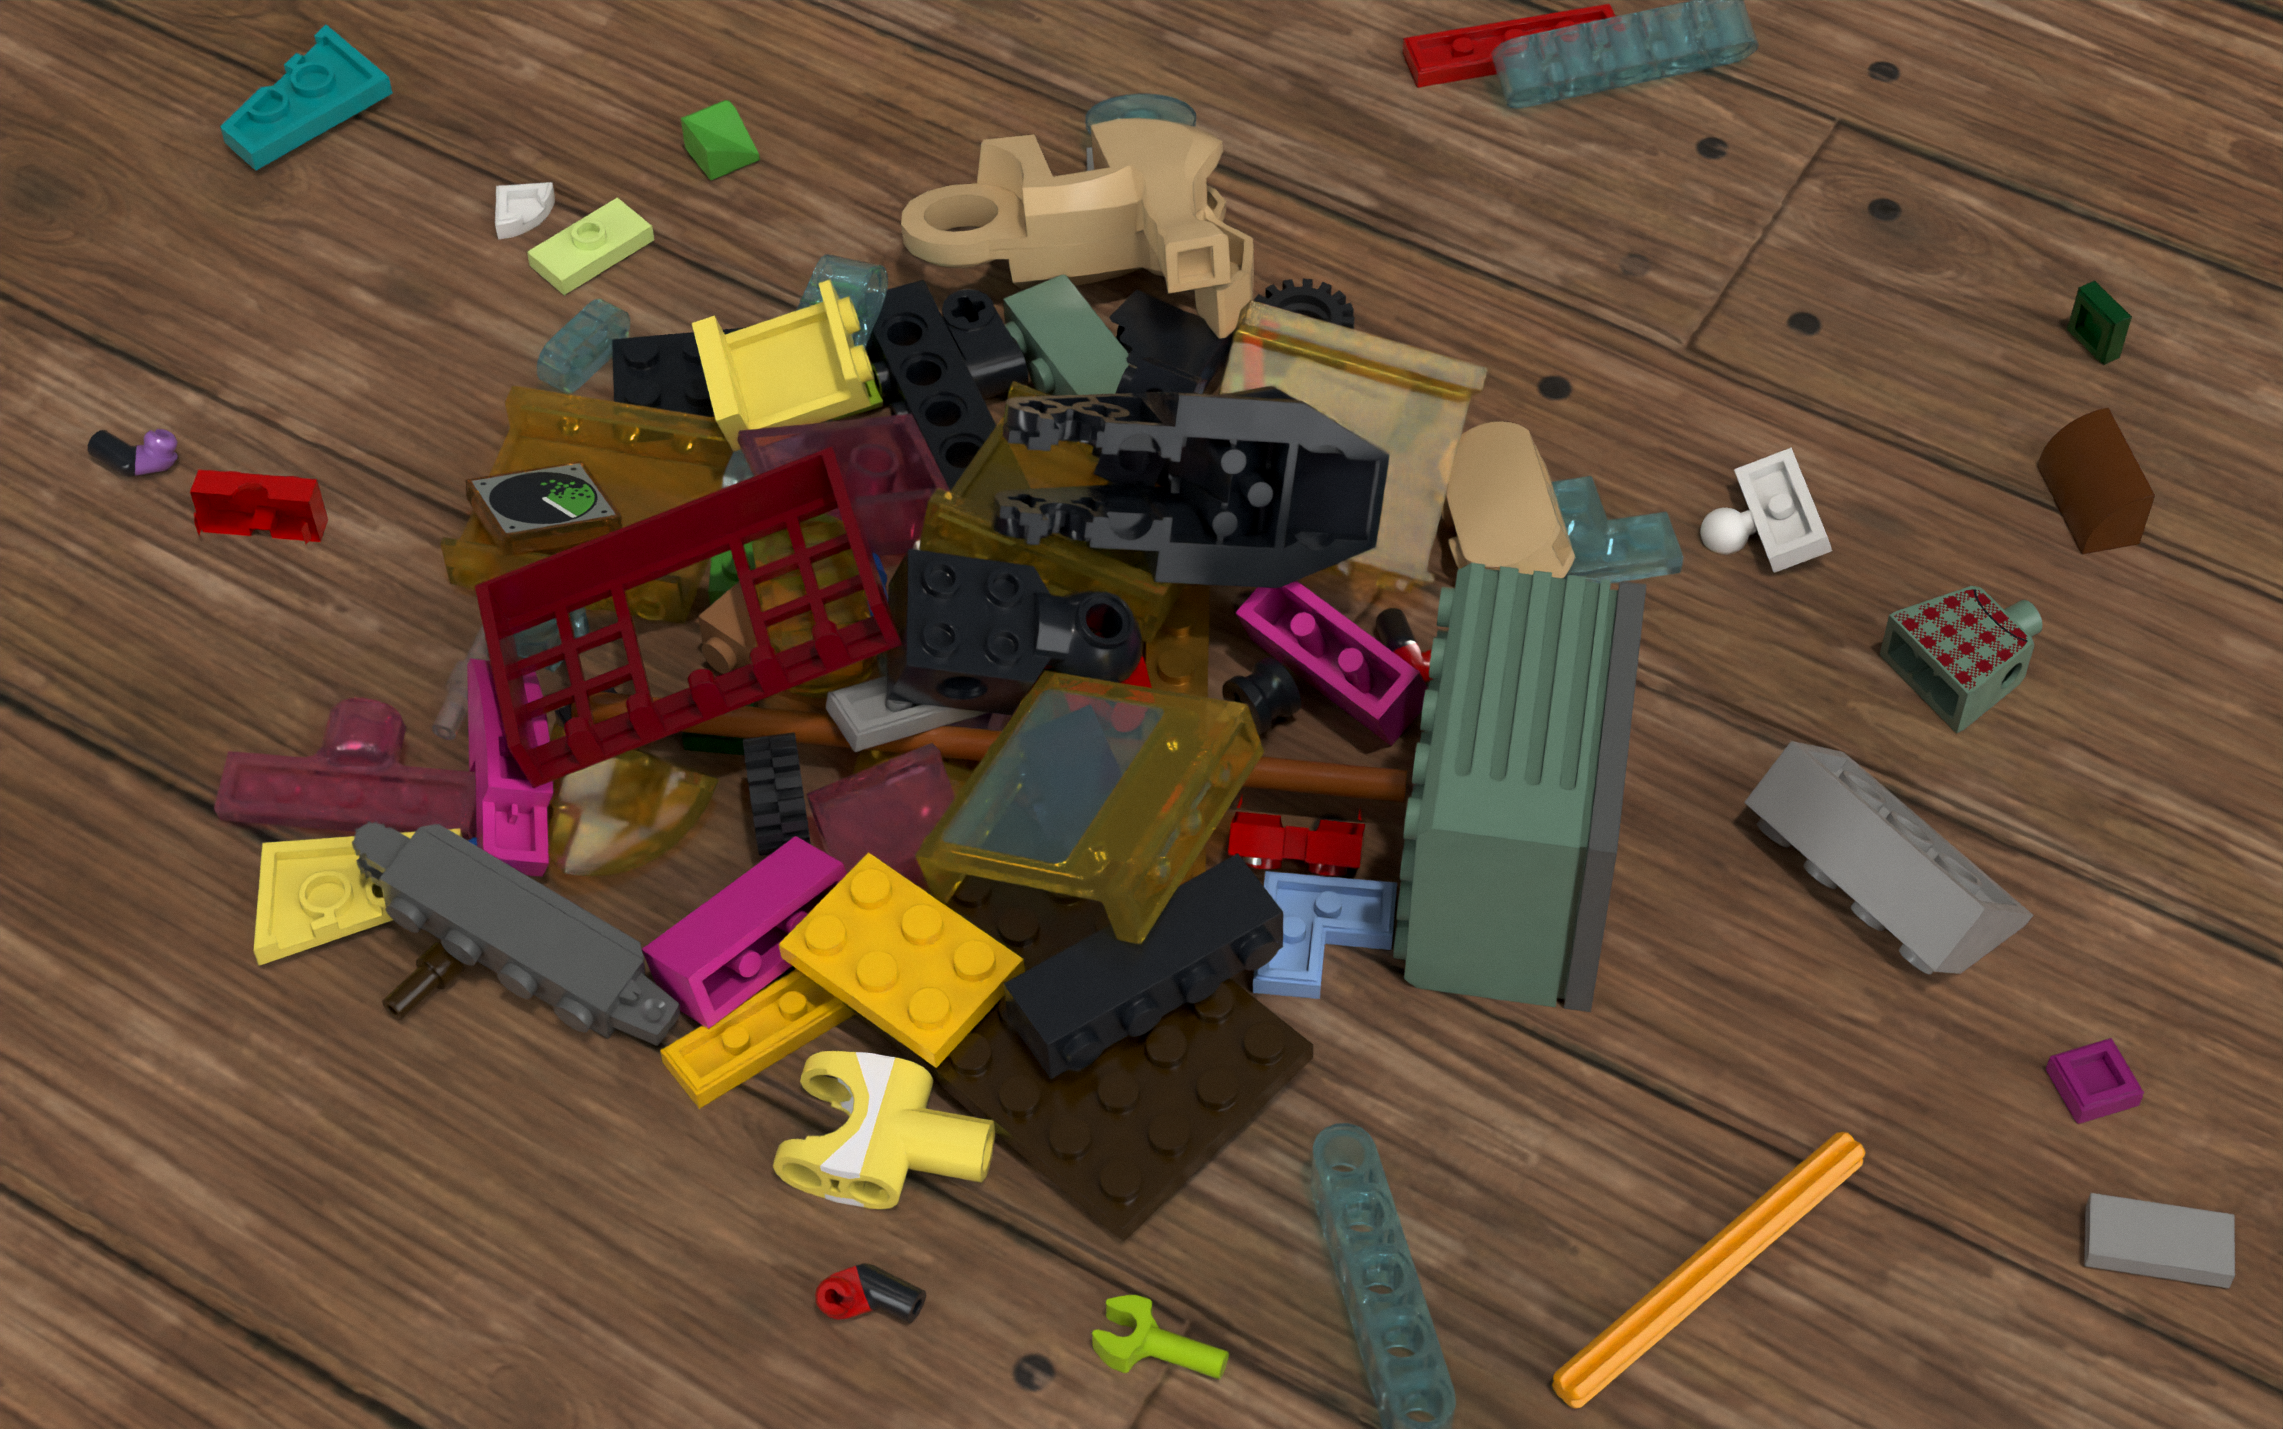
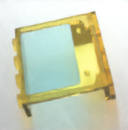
[915,671,1264,944]

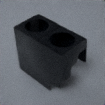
[1109,290,1232,395]

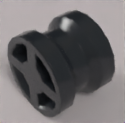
[1222,657,1301,737]

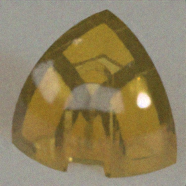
[548,723,719,876]

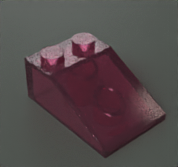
[737,414,952,556]

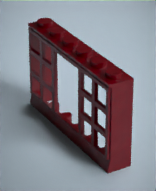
[474,446,902,788]

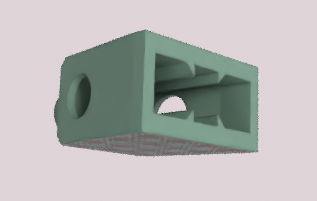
[1879,586,2043,734]

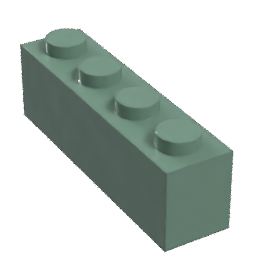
[1003,275,1134,467]

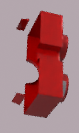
[190,469,328,545]
[1228,794,1366,876]

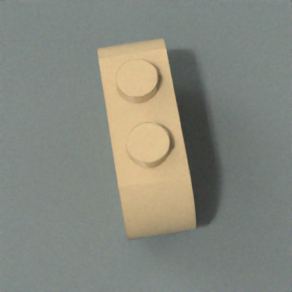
[1435,422,1575,578]

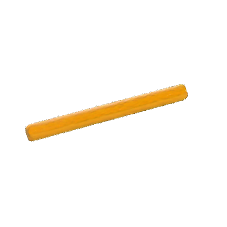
[1552,1131,1866,1409]

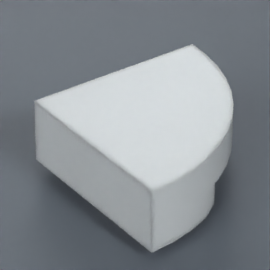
[495,182,555,240]

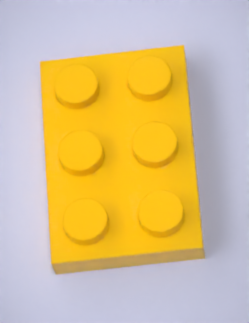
[779,852,1025,1068]

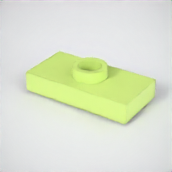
[527,197,654,295]

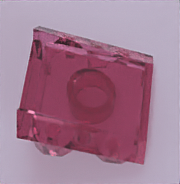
[807,743,974,888]

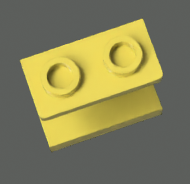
[692,279,874,452]

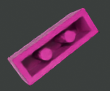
[1236,581,1427,746]
[642,836,847,1029]

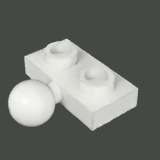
[1700,448,1832,573]

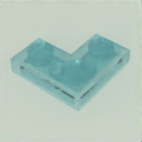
[1552,476,1684,583]

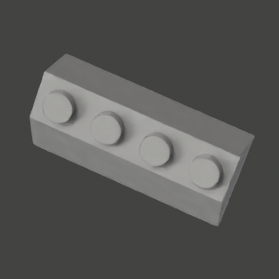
[1744,741,2034,974]

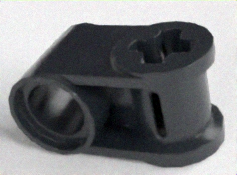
[942,289,1029,400]

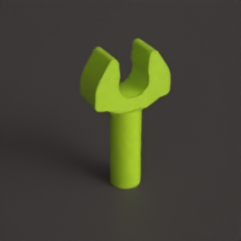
[1092,1295,1229,1379]

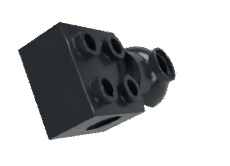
[886,549,1143,716]

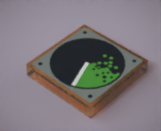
[465,461,622,556]

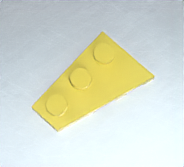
[254,828,463,966]

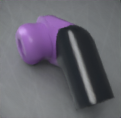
[87,429,178,477]

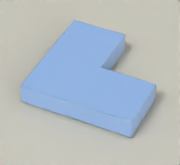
[1253,871,1397,999]

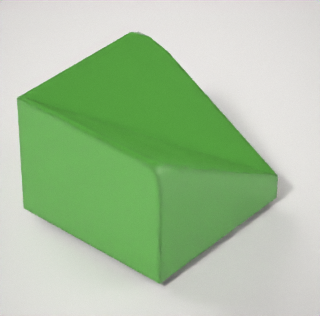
[681,100,760,180]

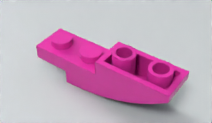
[467,658,553,877]

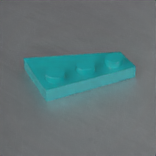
[220,24,393,170]

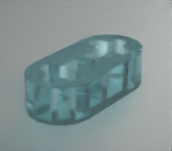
[537,299,630,394]

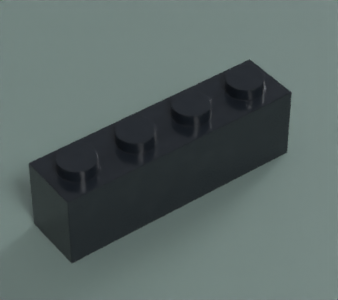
[1004,853,1283,1079]

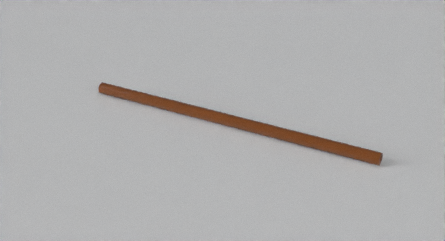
[571,692,1407,803]

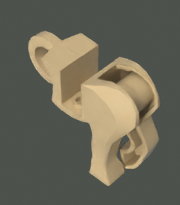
[901,118,1254,339]

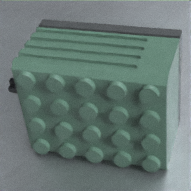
[1393,563,1647,1012]

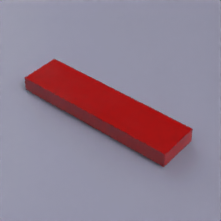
[1402,4,1627,88]

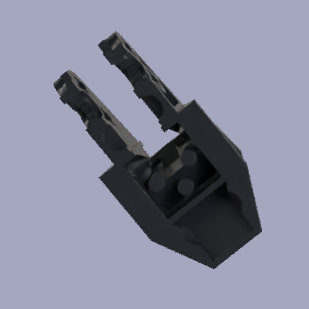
[992,385,1390,588]

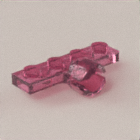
[214,698,477,841]

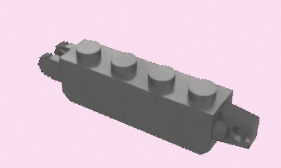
[352,821,680,1046]

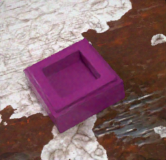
[2046,1038,2144,1125]

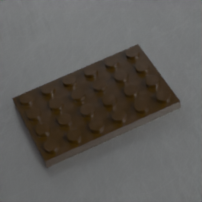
[839,810,1313,1242]

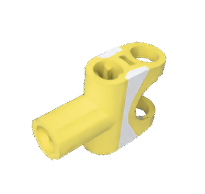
[773,1051,995,1209]

